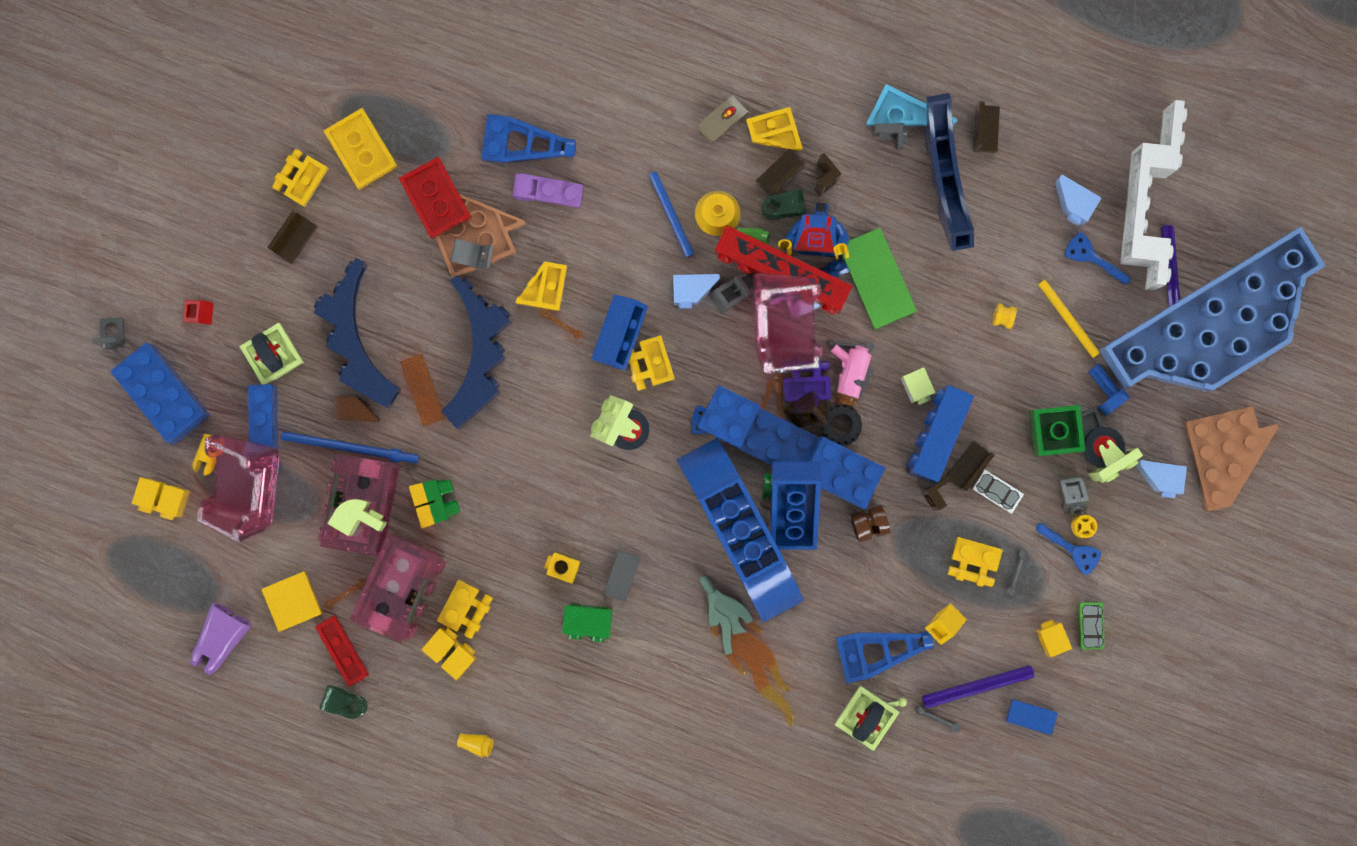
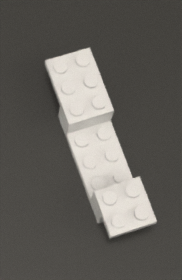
[1120,100,1187,291]

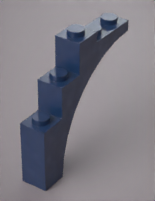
[925,93,974,251]
[314,258,401,409]
[441,275,511,430]

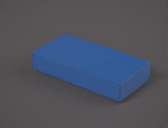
[1006,699,1058,735]

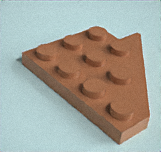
[435,194,526,279]
[1184,406,1278,512]

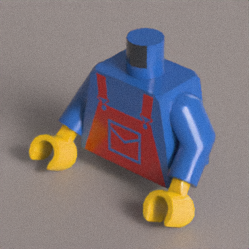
[778,203,849,259]

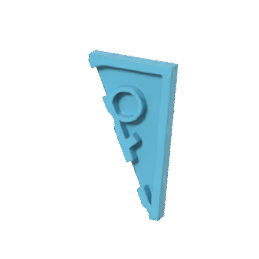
[866,84,958,126]

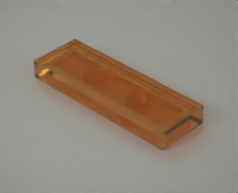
[400,354,446,427]

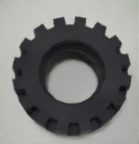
[820,404,862,446]

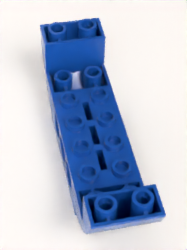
[676,438,804,623]

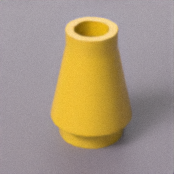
[457,733,494,758]

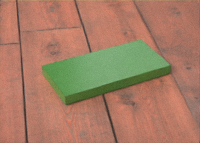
[841,228,917,330]

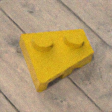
[746,107,803,151]
[515,261,567,311]

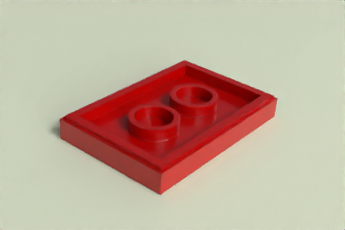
[398,156,472,239]

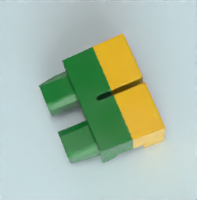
[409,479,461,529]

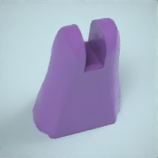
[190,603,252,675]

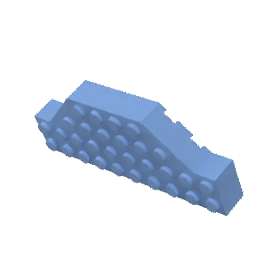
[1099,227,1326,392]

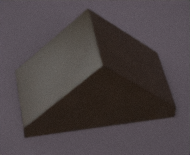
[784,390,829,427]

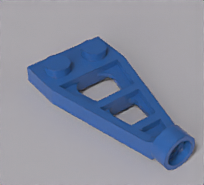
[481,114,576,163]
[835,631,934,683]

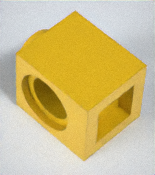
[544,552,581,584]
[925,603,967,645]
[1036,619,1072,657]

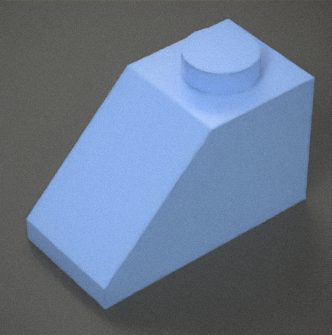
[1055,175,1101,225]
[673,274,720,309]
[1135,460,1187,498]

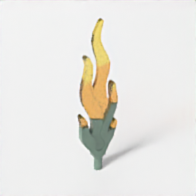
[698,575,793,727]

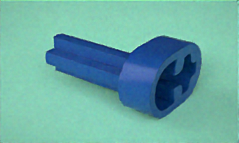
[1088,364,1131,417]

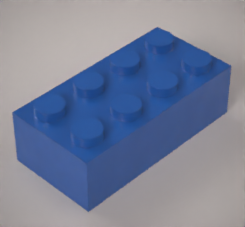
[110,342,211,444]
[906,385,974,483]
[770,462,821,550]

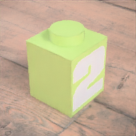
[900,368,935,405]

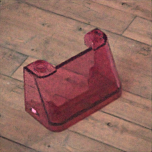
[753,273,822,374]
[198,435,279,542]

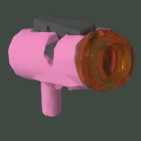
[831,344,873,407]

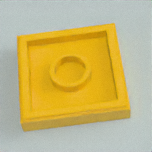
[261,571,323,632]

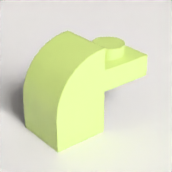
[328,499,387,536]

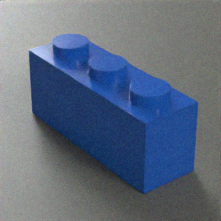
[591,294,648,371]
[248,384,279,456]

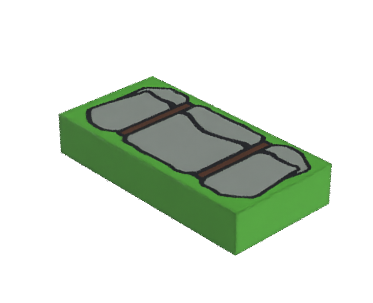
[1078,602,1104,649]

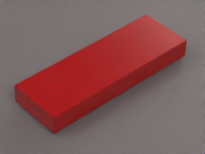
[315,615,370,687]

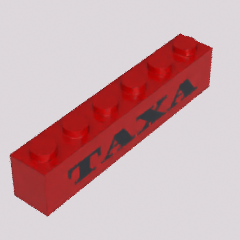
[715,225,853,315]

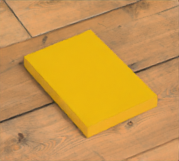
[323,108,398,190]

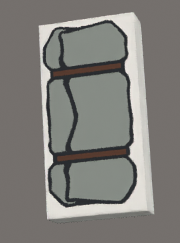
[972,470,1024,514]

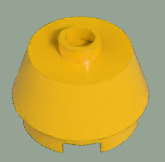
[695,191,741,236]

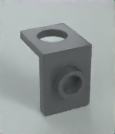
[450,239,494,269]
[92,317,125,350]

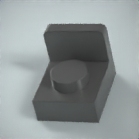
[873,124,907,150]
[1059,476,1089,515]

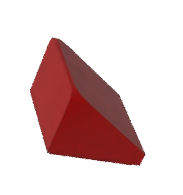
[183,300,214,325]

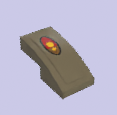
[697,95,748,144]

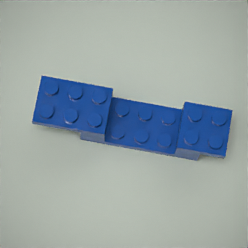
[698,385,886,510]

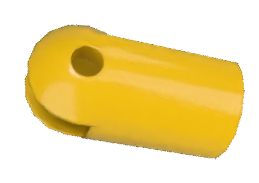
[192,433,225,476]

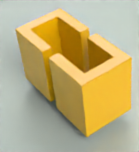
[131,477,190,520]
[421,627,477,680]

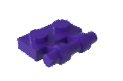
[783,359,831,402]

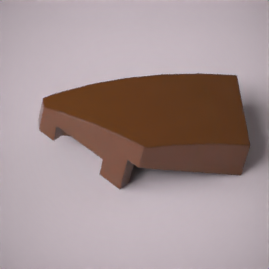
[333,396,380,422]

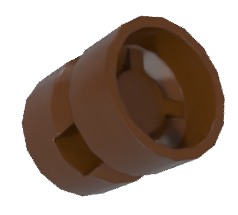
[850,505,891,543]

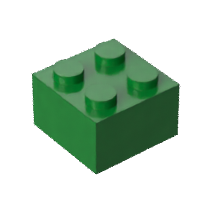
[1029,405,1085,457]
[562,604,613,642]

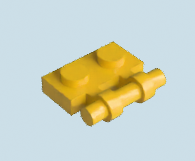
[272,148,329,207]
[628,335,675,391]
[947,537,1003,587]
[437,580,493,639]

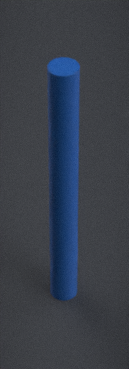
[649,171,694,258]

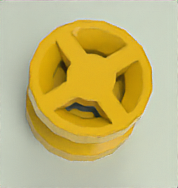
[992,303,1017,329]
[1070,515,1097,538]

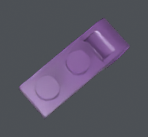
[512,174,583,208]

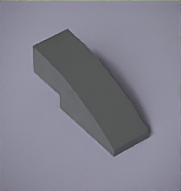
[709,272,769,314]

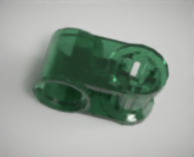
[761,190,807,220]
[320,685,368,719]

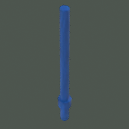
[281,431,419,464]

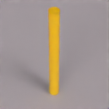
[1038,279,1100,358]

